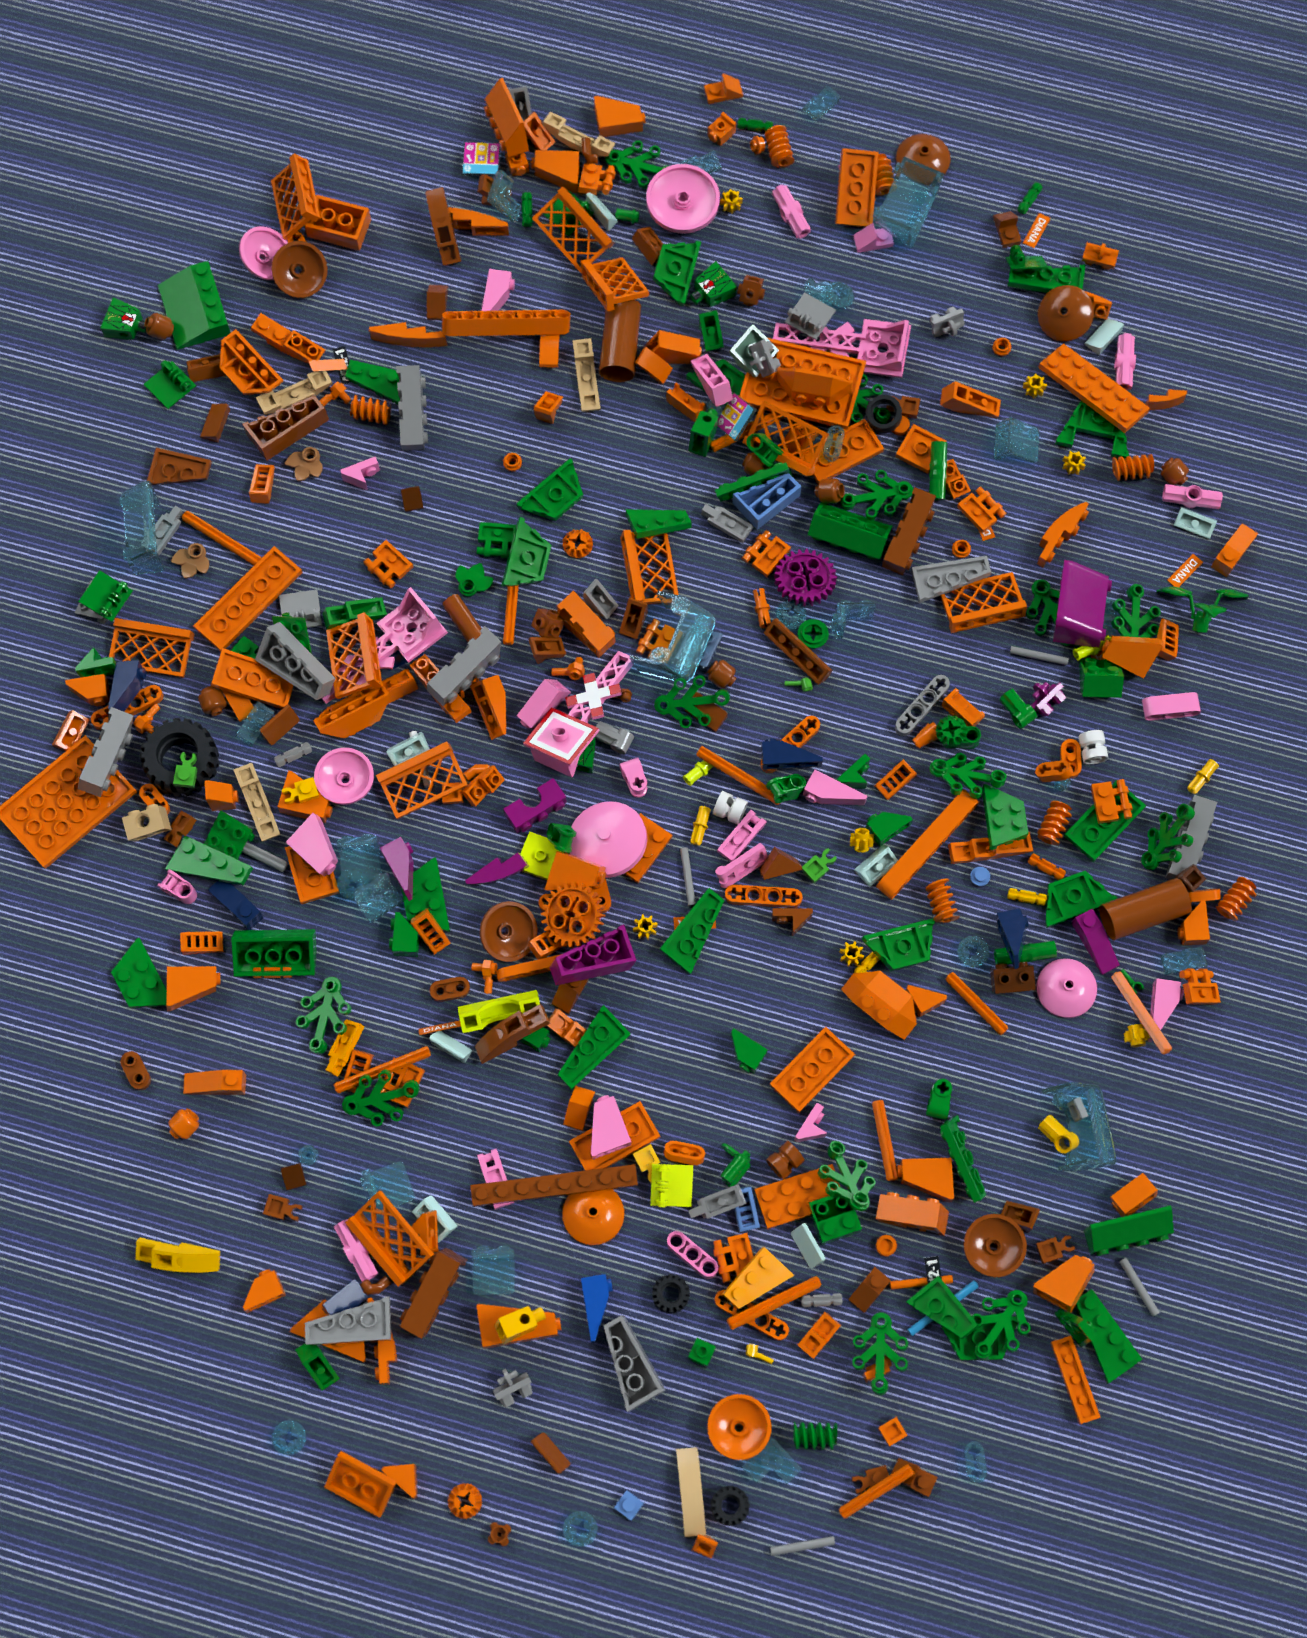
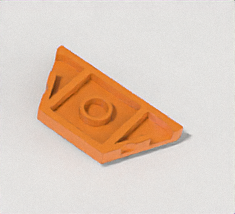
[290,1299,366,1363]

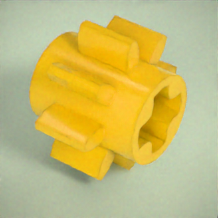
[720,189,743,214]
[1023,374,1047,399]
[1062,451,1086,475]
[850,828,874,852]
[633,914,658,940]
[839,941,864,967]
[1124,1024,1150,1047]

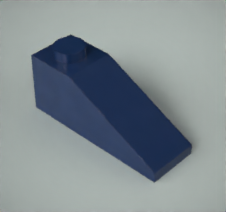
[108,660,146,712]
[761,738,823,770]
[208,880,264,930]
[997,908,1029,969]

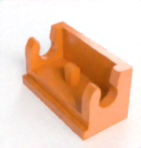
[666,382,707,422]
[941,688,985,727]
[1110,1173,1158,1217]

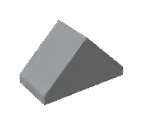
[509,86,532,121]
[583,579,619,619]

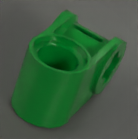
[746,433,784,468]
[943,724,981,749]
[766,774,806,803]
[547,823,577,853]
[926,1079,952,1120]

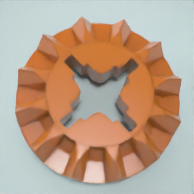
[563,529,593,558]
[448,1483,482,1519]

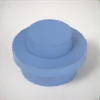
[970,867,990,886]

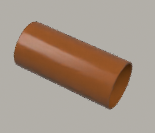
[599,300,641,382]
[1099,878,1192,941]

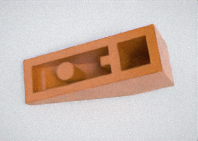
[940,381,1001,418]
[1211,523,1258,577]
[470,675,506,740]
[183,1070,246,1095]

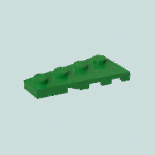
[1007,265,1086,293]
[345,360,400,405]
[659,888,724,975]
[558,1005,631,1090]
[1076,1289,1142,1384]

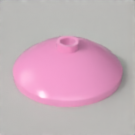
[239,227,288,280]
[314,748,374,805]
[1036,959,1097,1018]

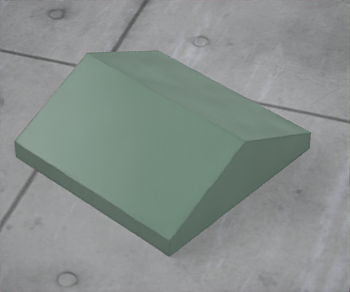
[729,324,779,377]

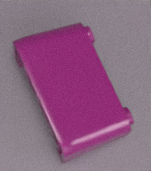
[1053,560,1112,648]

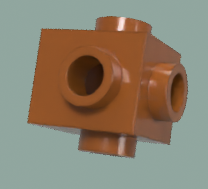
[737,275,765,306]
[531,608,565,638]

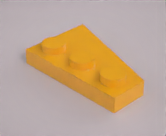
[722,1247,794,1309]

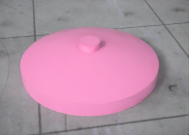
[646,164,720,234]
[570,802,647,878]

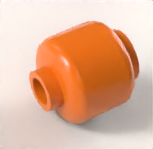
[168,1108,199,1139]

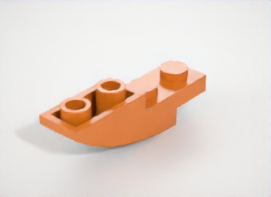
[251,313,325,364]
[1037,502,1089,568]
[410,654,472,723]
[368,1298,397,1385]

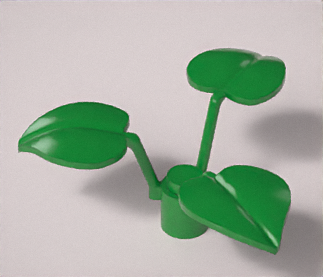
[1156,586,1249,633]

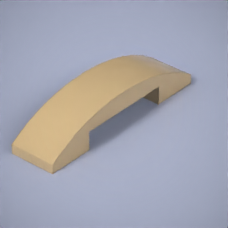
[542,112,615,156]
[573,338,600,412]
[256,371,332,414]
[234,763,281,842]
[676,1447,706,1537]

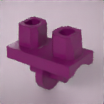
[1031,682,1066,717]

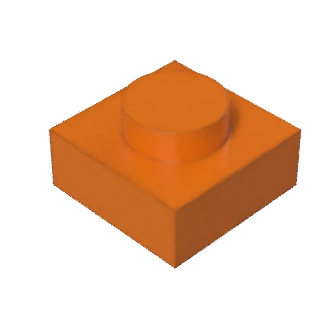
[442,782,463,804]
[878,1417,908,1447]

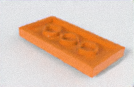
[835,148,879,227]
[803,419,884,484]
[210,648,294,709]
[769,1027,855,1113]
[569,1101,661,1171]
[754,1164,840,1229]

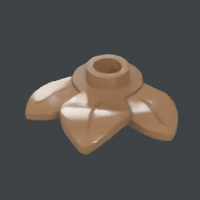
[285,447,323,481]
[171,543,210,579]

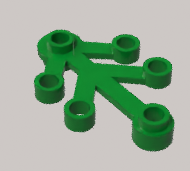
[606,140,669,189]
[851,374,890,424]
[840,470,913,520]
[1026,579,1071,646]
[1111,584,1161,638]
[654,675,730,728]
[929,753,1007,799]
[1141,803,1195,870]
[296,977,352,1055]
[342,1069,420,1126]
[818,1141,876,1211]
[972,1290,1031,1361]
[852,1313,908,1396]

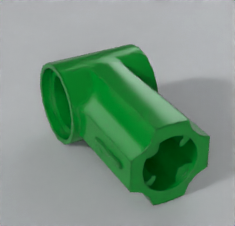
[999,689,1037,729]

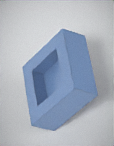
[614,1490,644,1521]

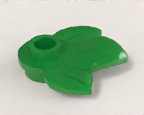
[456,563,494,597]

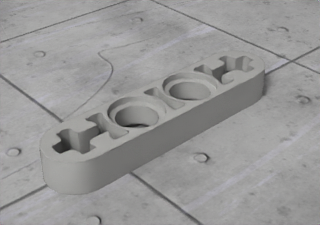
[895,675,950,736]

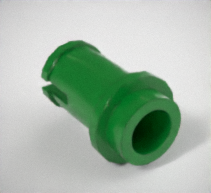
[615,208,639,224]

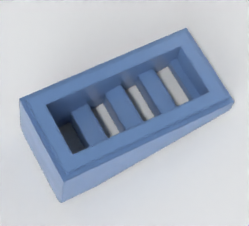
[734,1186,760,1232]

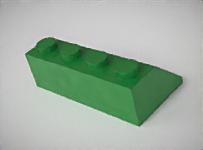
[808,503,893,559]
[231,929,317,976]
[1083,1205,1174,1257]

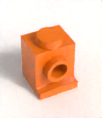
[708,112,736,146]
[505,152,529,176]

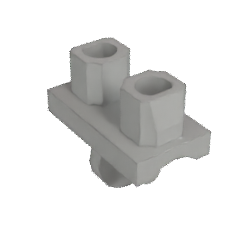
[930,307,965,337]
[749,339,781,378]
[493,1368,533,1407]

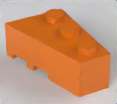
[557,590,615,658]
[876,1192,949,1236]

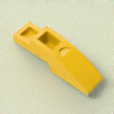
[136,1238,220,1273]

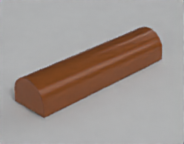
[442,594,500,658]
[763,618,833,685]

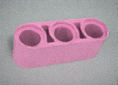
[1142,692,1201,721]
[667,1231,718,1279]

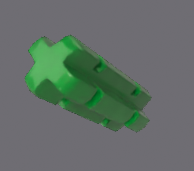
[738,118,773,132]
[1017,182,1043,214]
[522,192,532,227]

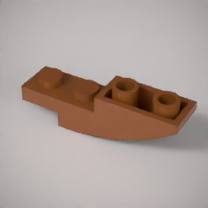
[425,187,462,266]
[475,1004,550,1064]

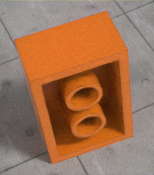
[305,194,371,251]

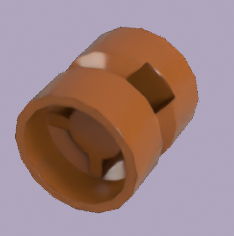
[766,1141,805,1180]

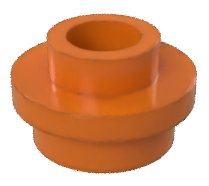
[750,136,765,155]
[992,338,1011,356]
[503,453,522,471]
[952,540,971,558]

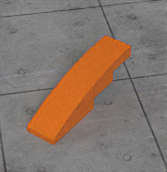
[449,207,509,236]
[369,322,447,347]
[948,832,1033,864]

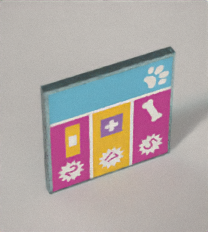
[462,142,500,176]
[717,392,757,442]

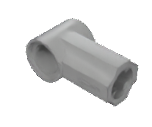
[594,721,634,755]

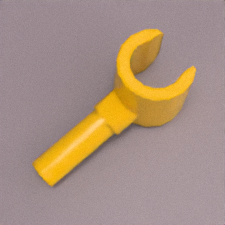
[746,1344,774,1364]

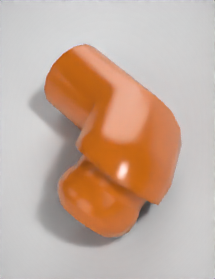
[463,764,490,781]

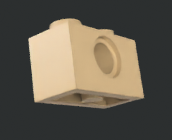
[122,804,172,842]

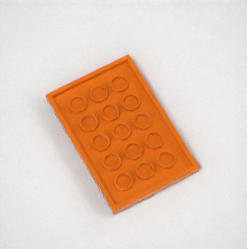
[739,338,866,430]
[0,735,137,869]

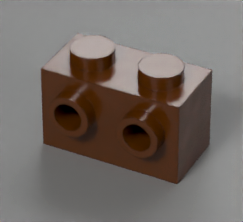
[990,961,1036,994]

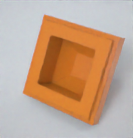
[692,1534,718,1559]

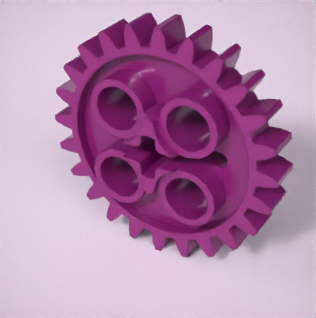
[774,549,837,606]

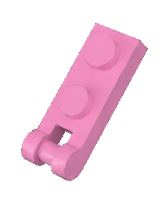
[717,810,767,862]
[715,843,768,888]
[477,1148,514,1210]

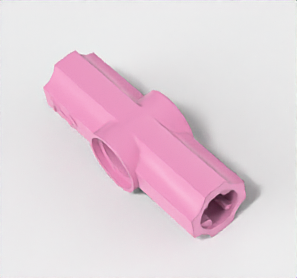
[772,185,811,239]
[1114,333,1136,390]
[1162,484,1223,509]
[334,1219,378,1282]

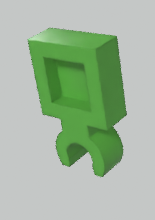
[173,752,197,788]
[802,848,837,884]

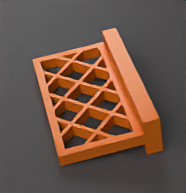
[271,154,320,240]
[532,186,615,273]
[581,257,649,312]
[742,401,829,476]
[620,530,679,604]
[940,572,1027,633]
[326,612,383,699]
[109,618,194,678]
[376,742,468,819]
[345,1190,434,1287]

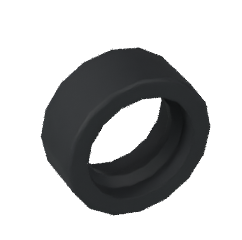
[866,395,902,433]

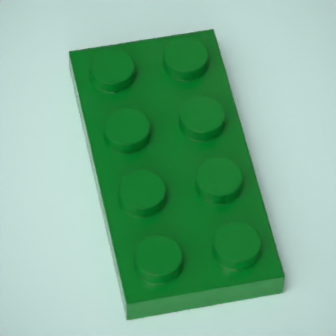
[1064,780,1146,863]

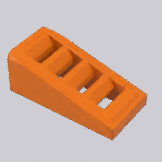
[249,464,275,504]
[1157,618,1179,661]
[874,759,917,800]
[411,909,451,955]
[528,924,563,960]
[180,931,224,955]
[344,1049,374,1093]

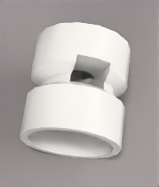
[1079,730,1108,765]
[713,791,748,825]

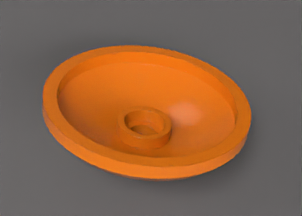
[562,1189,624,1246]
[707,1394,771,1460]

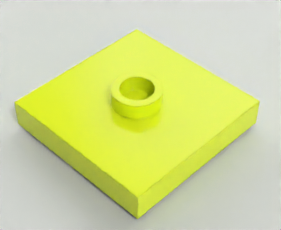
[521,831,561,880]

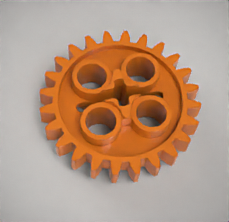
[541,882,605,948]

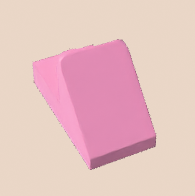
[854,223,894,253]
[340,457,380,490]
[794,1103,827,1142]

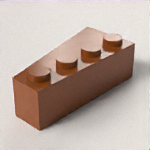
[242,395,329,461]
[882,487,936,575]
[400,1248,468,1339]

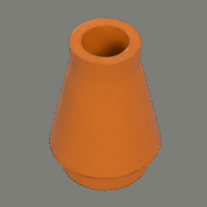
[912,722,938,749]

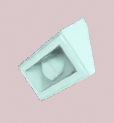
[586,193,618,231]
[1085,318,1124,355]
[1174,507,1217,539]
[387,732,430,766]
[854,845,898,887]
[429,1031,472,1063]
[412,1196,457,1243]
[791,1223,825,1269]

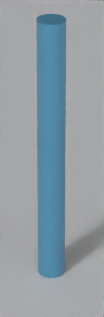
[907,1280,979,1336]

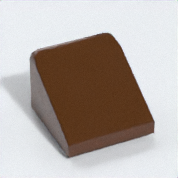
[401,486,424,512]
[1175,864,1206,892]
[281,1163,307,1191]

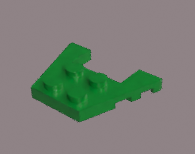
[1055,401,1129,459]

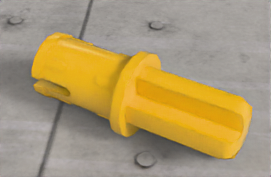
[1187,759,1219,794]
[690,806,711,846]

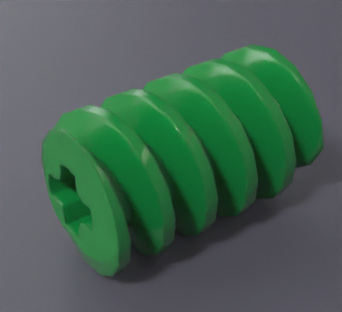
[793,1422,837,1450]

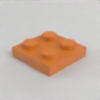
[895,424,947,474]

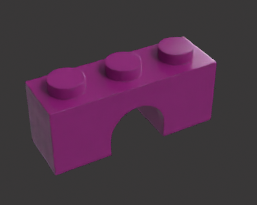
[503,778,567,833]

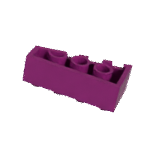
[550,924,636,985]

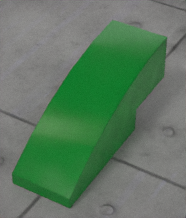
[322,597,387,630]

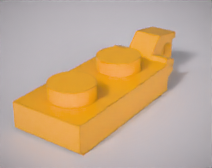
[326,1019,365,1077]

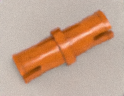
[753,588,771,628]

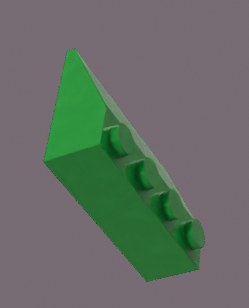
[158,261,231,350]

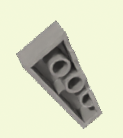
[396,365,428,451]
[255,622,335,700]
[427,626,501,706]
[78,707,134,797]
[1165,795,1217,880]
[604,1315,666,1412]

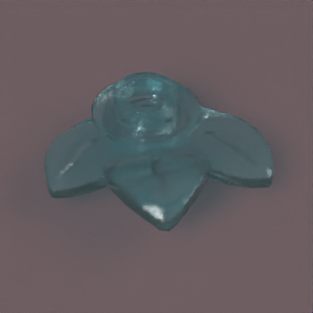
[804,278,838,307]

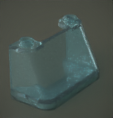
[873,157,944,248]

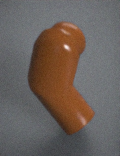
[581,137,598,164]
[612,688,632,703]
[360,1276,392,1295]

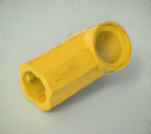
[1038,1115,1079,1153]

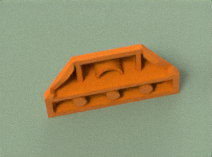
[220,329,284,395]
[777,367,853,406]
[313,685,390,738]
[841,971,917,1040]

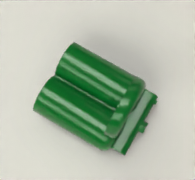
[720,1143,751,1187]

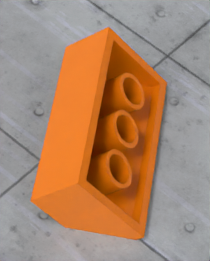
[484,78,529,157]

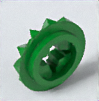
[798,619,829,649]
[936,715,967,746]

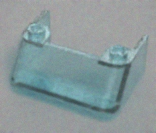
[119,481,164,575]
[630,591,716,683]
[1042,1082,1116,1172]

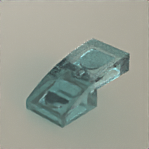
[802,85,841,121]
[680,150,722,174]
[235,701,275,747]
[1160,947,1208,975]

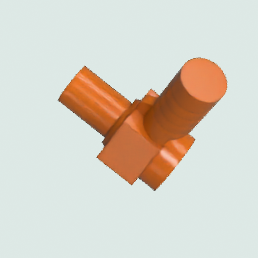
[319,381,352,406]
[551,657,585,680]
[133,704,160,734]
[471,960,497,994]

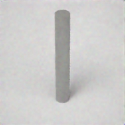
[1010,646,1069,665]
[680,847,696,907]
[1119,1258,1160,1316]
[770,1536,835,1556]

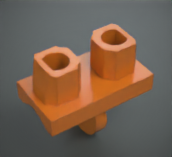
[1082,242,1119,270]

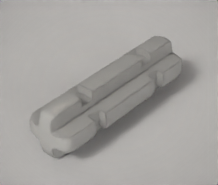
[274,742,312,767]
[801,1293,843,1307]

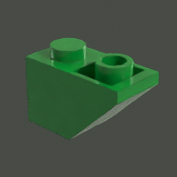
[389,912,419,957]

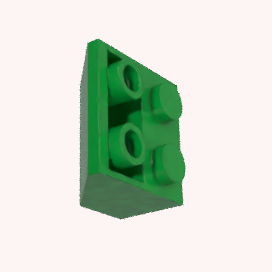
[1079,658,1124,698]
[809,1190,862,1246]

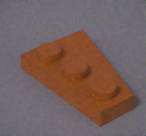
[146,448,212,485]

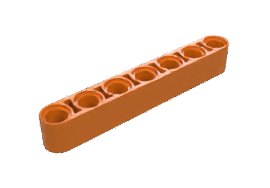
[442,310,571,336]
[876,789,979,900]

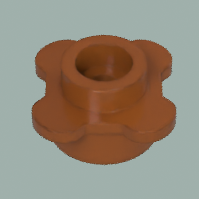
[488,1522,511,1546]

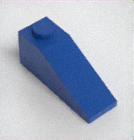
[581,1274,613,1343]

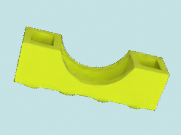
[458,990,540,1033]

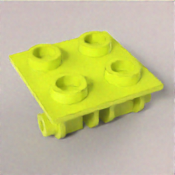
[650,1164,693,1207]

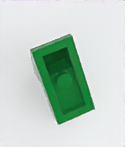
[698,310,724,351]
[75,648,116,677]
[837,754,870,789]

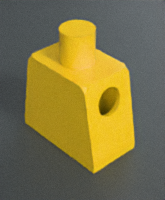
[494,1306,546,1345]

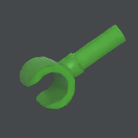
[785,678,813,692]

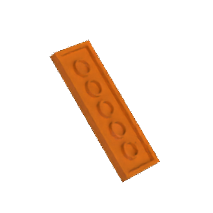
[1039,343,1150,433]
[193,546,303,651]

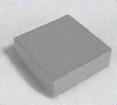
[1067,1097,1088,1122]

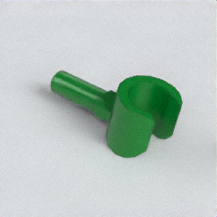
[1120,969,1144,994]

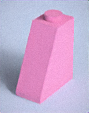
[517,679,571,729]
[286,813,338,876]
[591,1095,631,1160]

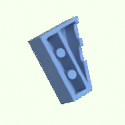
[732,473,801,530]

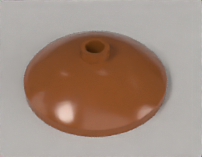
[896,134,951,183]
[271,241,328,298]
[1038,285,1094,342]
[480,901,537,962]
[963,1214,1027,1277]

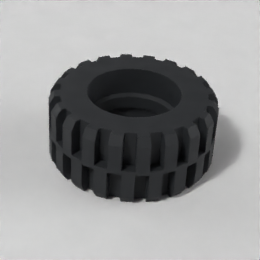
[140,718,219,797]

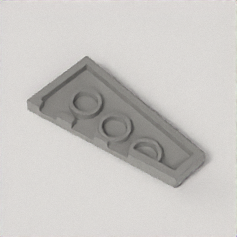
[911,556,991,603]
[305,1296,391,1345]

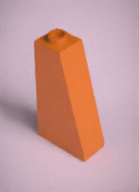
[476,1304,562,1349]

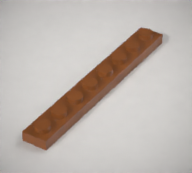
[470,1164,638,1207]

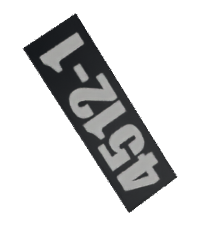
[333,346,351,384]
[924,1256,942,1284]

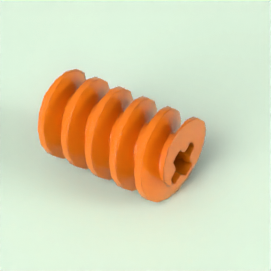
[765,125,794,168]
[875,154,896,196]
[350,395,392,425]
[1112,454,1154,481]
[1037,801,1072,846]
[1216,876,1257,921]
[925,878,960,923]

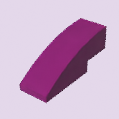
[465,852,529,885]

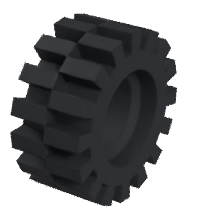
[652,1274,690,1314]
[711,1486,750,1526]

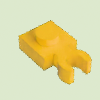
[282,777,319,804]
[632,1144,660,1183]

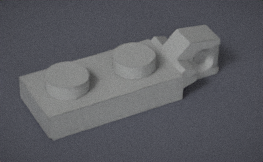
[701,504,753,543]
[141,506,184,556]
[688,1184,746,1219]

